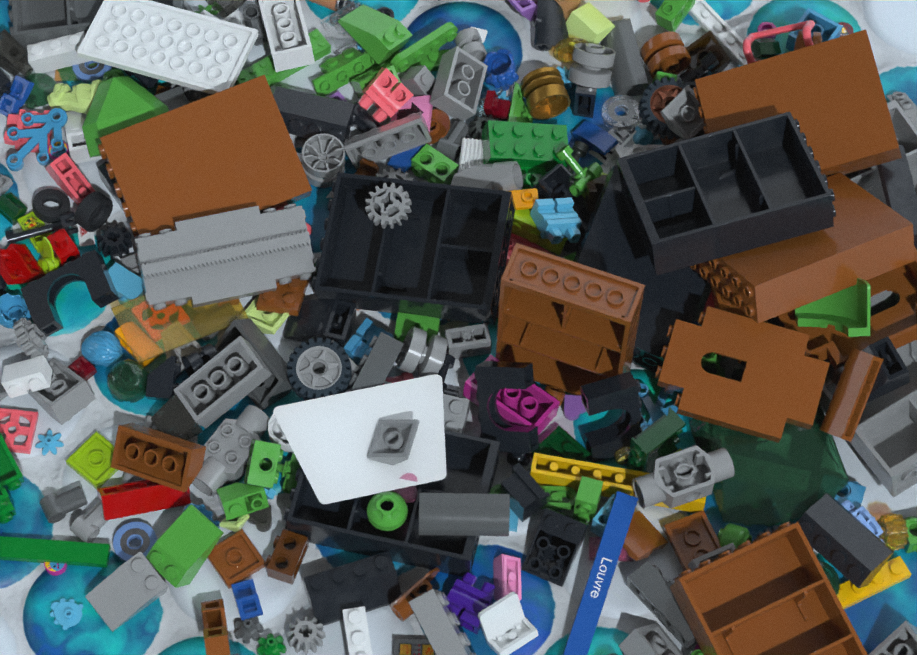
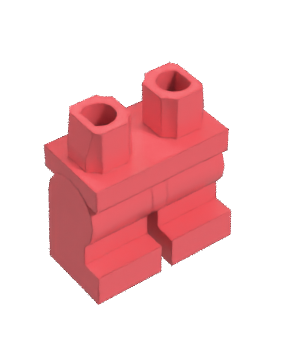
[357,68,413,123]
[4,109,54,153]

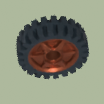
[638,77,694,140]

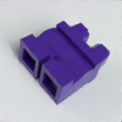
[447,572,495,634]

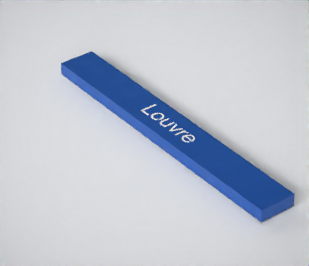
[562,491,638,655]

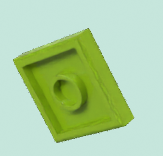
[66,431,118,489]

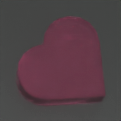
[392,473,418,503]

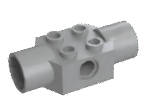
[192,405,270,497]
[632,445,735,508]

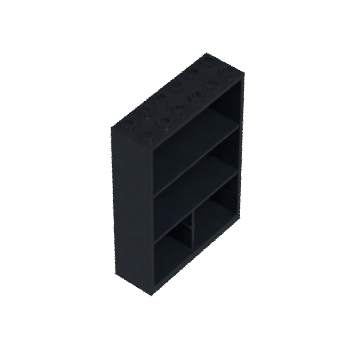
[617,112,836,276]
[573,161,707,373]
[312,173,516,325]
[284,430,500,577]

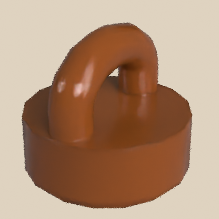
[544,386,566,406]

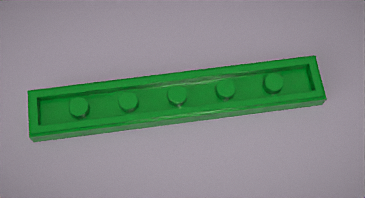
[0,536,111,568]

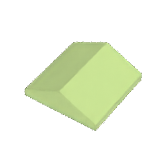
[566,2,615,44]
[240,294,289,335]

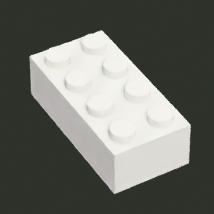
[258,0,315,72]

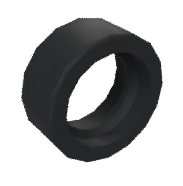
[74,191,113,232]

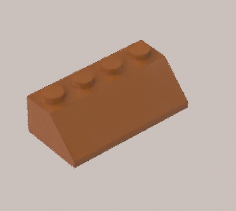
[111,423,206,492]

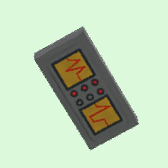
[394,639,436,655]

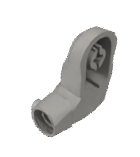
[451,161,523,191]

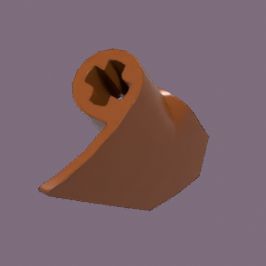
[390,567,440,622]

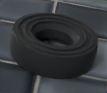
[32,189,70,223]

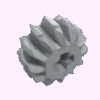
[287,615,325,655]

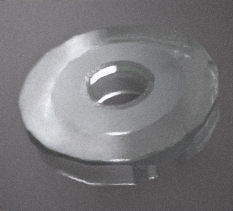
[602,95,641,131]

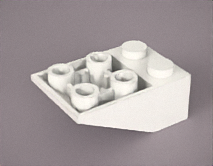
[64,111,102,164]

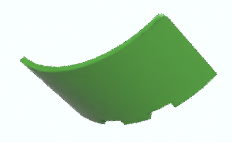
[795,278,871,337]

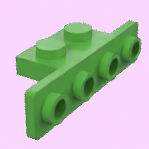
[312,48,384,96]

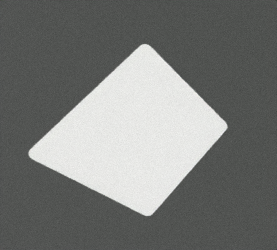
[273,374,446,504]

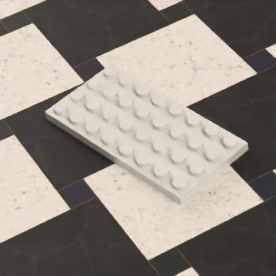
[76,0,259,95]

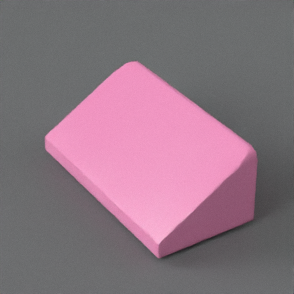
[493,554,522,601]

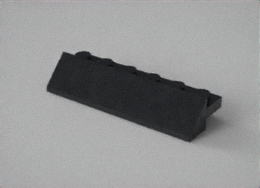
[877,145,917,249]

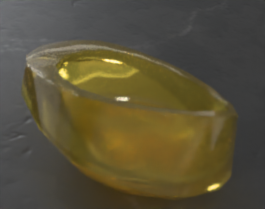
[553,38,589,63]

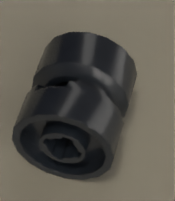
[182,343,218,377]

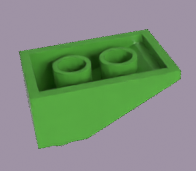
[338,4,412,65]
[146,505,224,588]

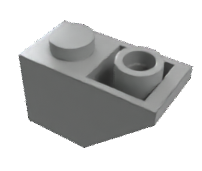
[400,65,437,109]

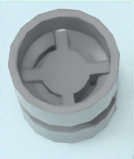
[454,28,487,62]

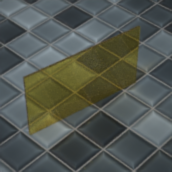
[111,295,248,364]

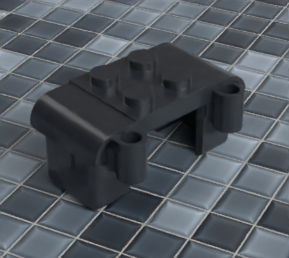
[531,163,593,252]

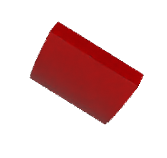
[0,243,46,285]

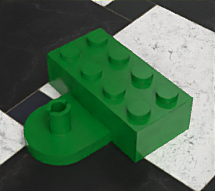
[482,120,568,190]

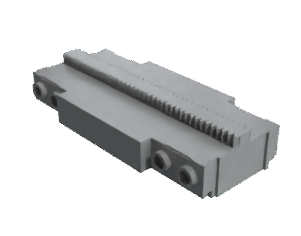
[134,204,317,311]

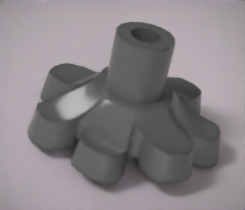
[234,617,264,644]

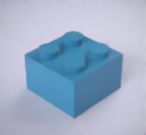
[785,8,843,51]

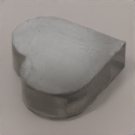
[247,505,272,532]

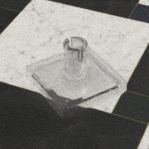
[320,1,358,55]

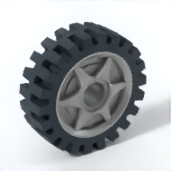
[287,338,352,401]

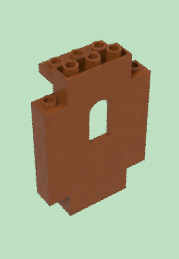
[775,246,917,370]
[655,306,830,443]

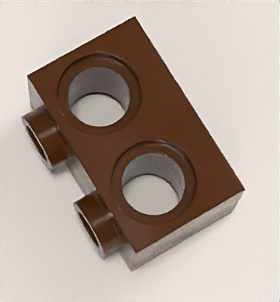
[265,529,309,585]

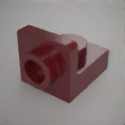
[483,90,511,120]

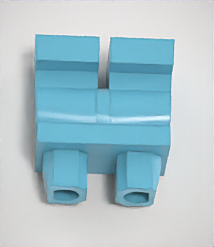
[530,197,582,244]

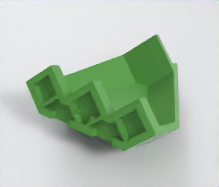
[82,76,169,157]

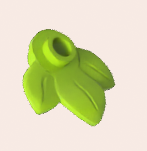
[36,237,60,274]

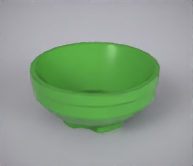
[367,491,408,531]

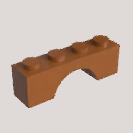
[201,599,231,655]

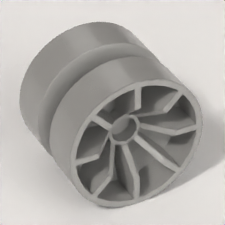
[568,43,616,88]
[302,134,345,188]
[397,326,448,377]

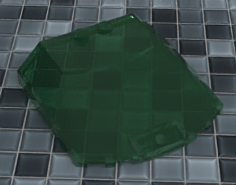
[688,402,849,526]

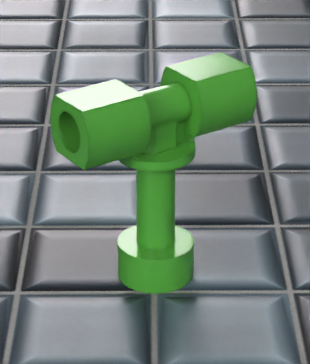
[555,144,603,197]
[259,452,302,494]

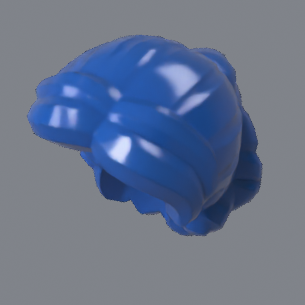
[483,49,519,91]

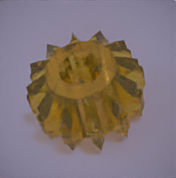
[877,513,909,551]

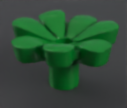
[257,633,287,655]

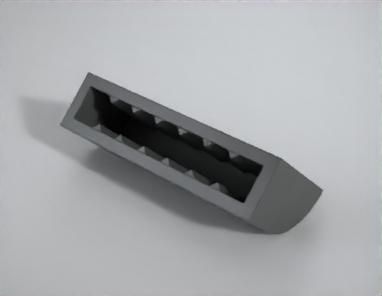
[600,18,648,99]
[419,493,510,536]

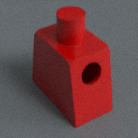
[46,229,81,268]

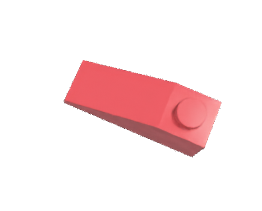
[45,152,95,206]

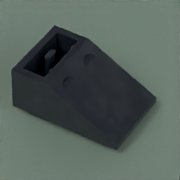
[284,299,357,347]
[830,336,910,403]
[521,507,590,587]

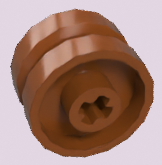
[640,31,691,79]

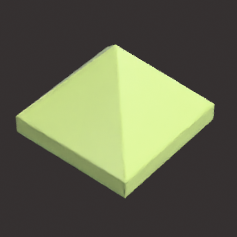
[220,514,250,532]

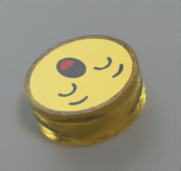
[614,447,630,465]

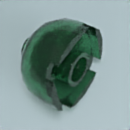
[107,359,149,403]

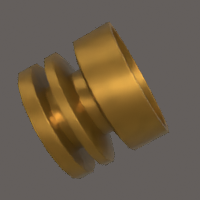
[520,67,570,120]

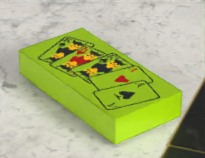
[17,211,51,253]

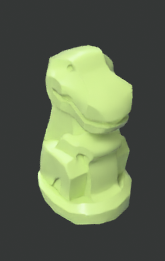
[47,80,103,114]

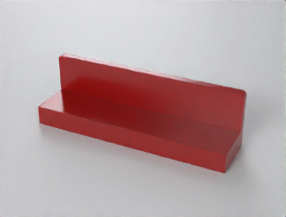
[97,479,191,520]

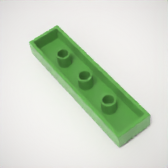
[235,29,331,87]

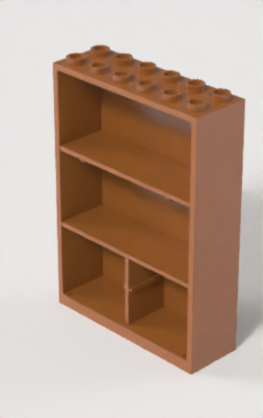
[693,30,902,178]
[98,75,312,237]
[690,173,915,324]
[496,243,645,396]
[670,522,868,655]

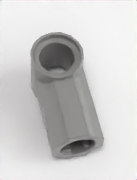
[70,501,108,543]

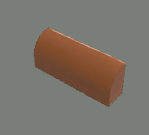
[820,348,884,442]

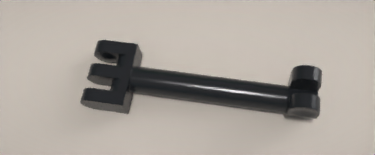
[5,211,79,245]

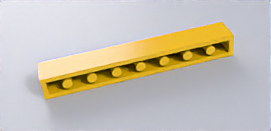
[530,453,706,513]

